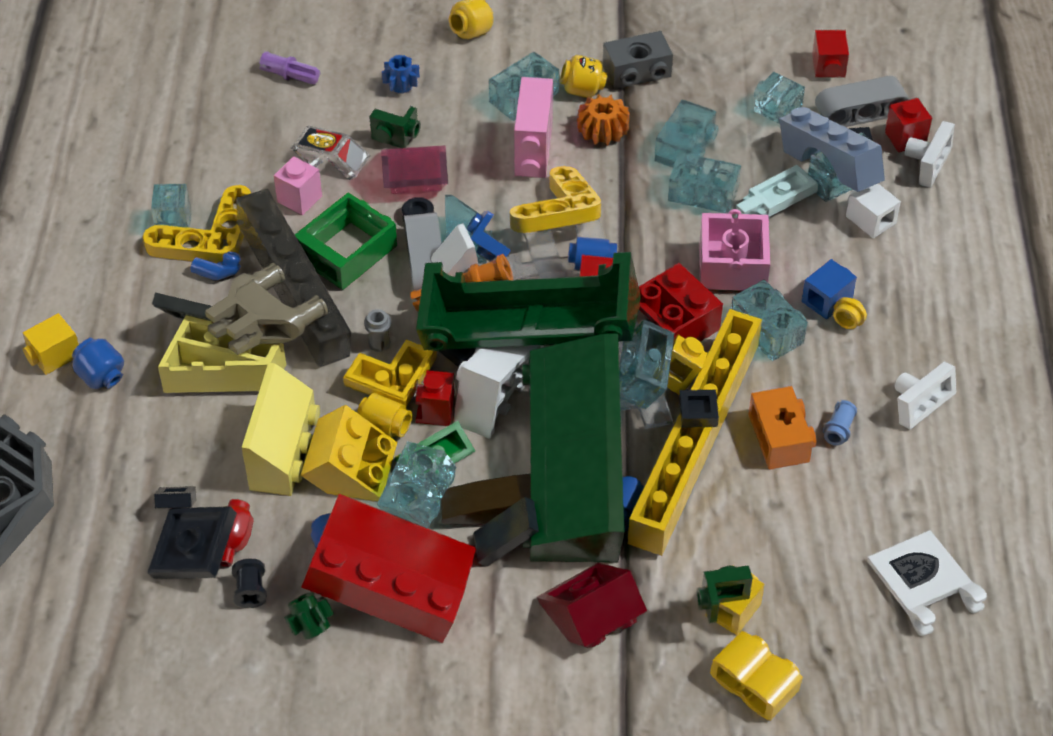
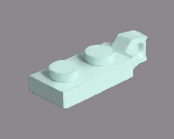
[734,165,819,218]

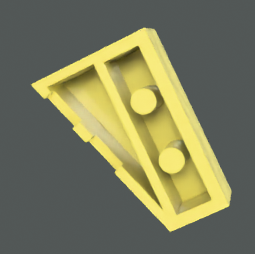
[158,315,286,393]

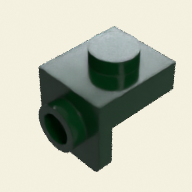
[369,106,421,149]
[696,565,753,623]

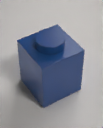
[801,259,857,320]

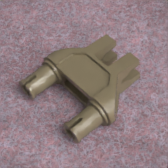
[205,263,328,355]

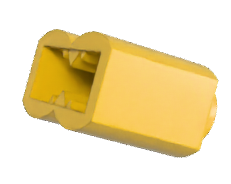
[710,631,803,721]

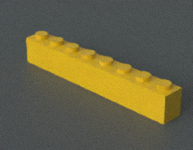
[628,309,762,556]

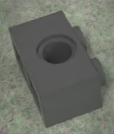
[603,31,673,89]

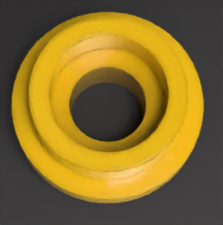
[833,297,867,329]

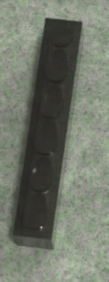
[237,188,351,367]

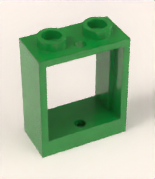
[293,192,397,290]

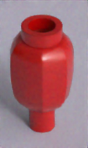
[220,499,254,567]

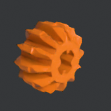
[577,94,630,146]

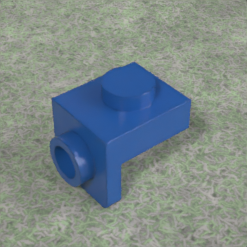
[466,211,511,262]

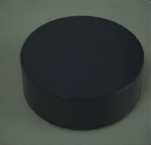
[402,197,434,222]

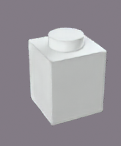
[846,184,901,239]

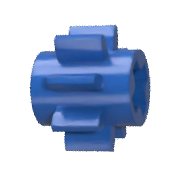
[381,55,420,93]

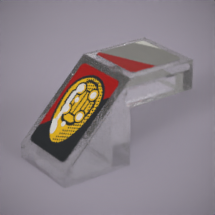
[291,125,371,181]

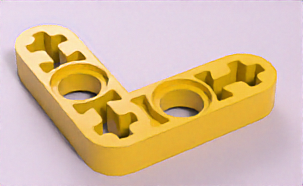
[509,166,601,233]
[143,185,253,263]

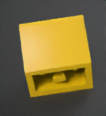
[301,405,398,501]

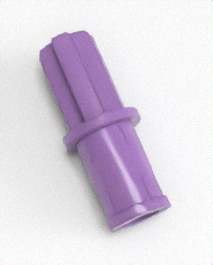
[259,51,320,85]

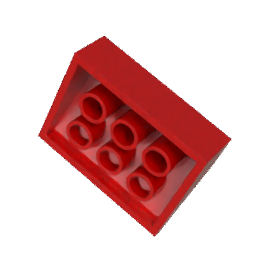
[301,493,476,643]

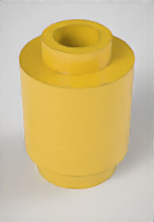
[357,393,412,438]

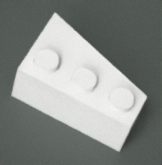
[453,345,544,439]

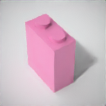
[514,77,553,178]

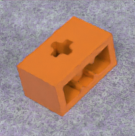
[748,386,816,470]

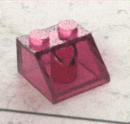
[381,145,448,194]

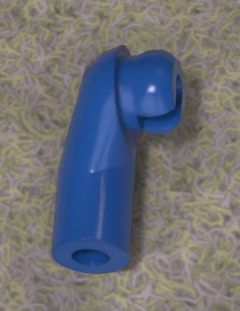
[191,252,241,281]

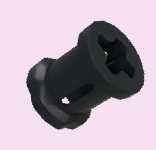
[231,558,267,608]

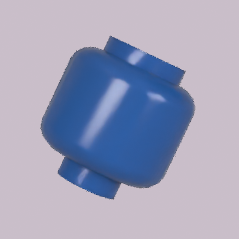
[72,338,124,389]

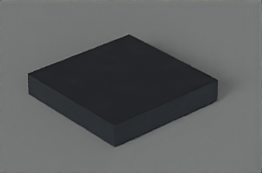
[147,506,237,579]

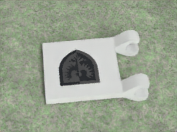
[867,530,987,636]

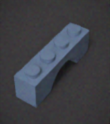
[779,107,885,192]

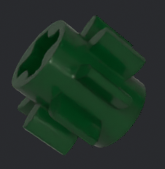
[284,592,334,639]

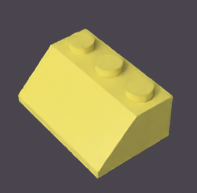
[242,362,320,496]

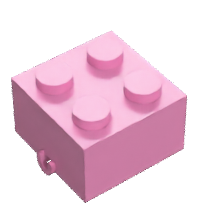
[699,209,770,291]

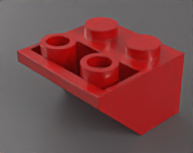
[639,263,723,342]

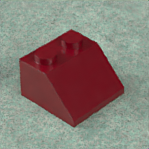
[537,562,647,648]

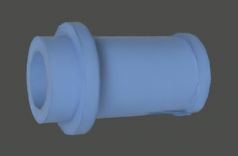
[822,400,857,446]

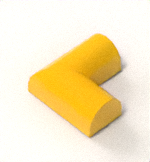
[343,339,437,407]

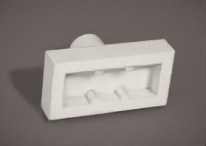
[905,121,955,188]
[895,361,956,430]

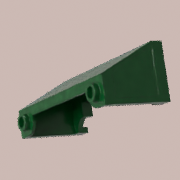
[416,252,640,351]
[522,334,624,563]

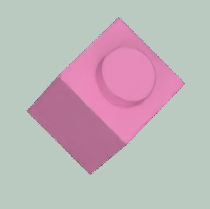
[274,156,322,215]

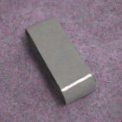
[815,76,910,127]
[404,212,442,291]

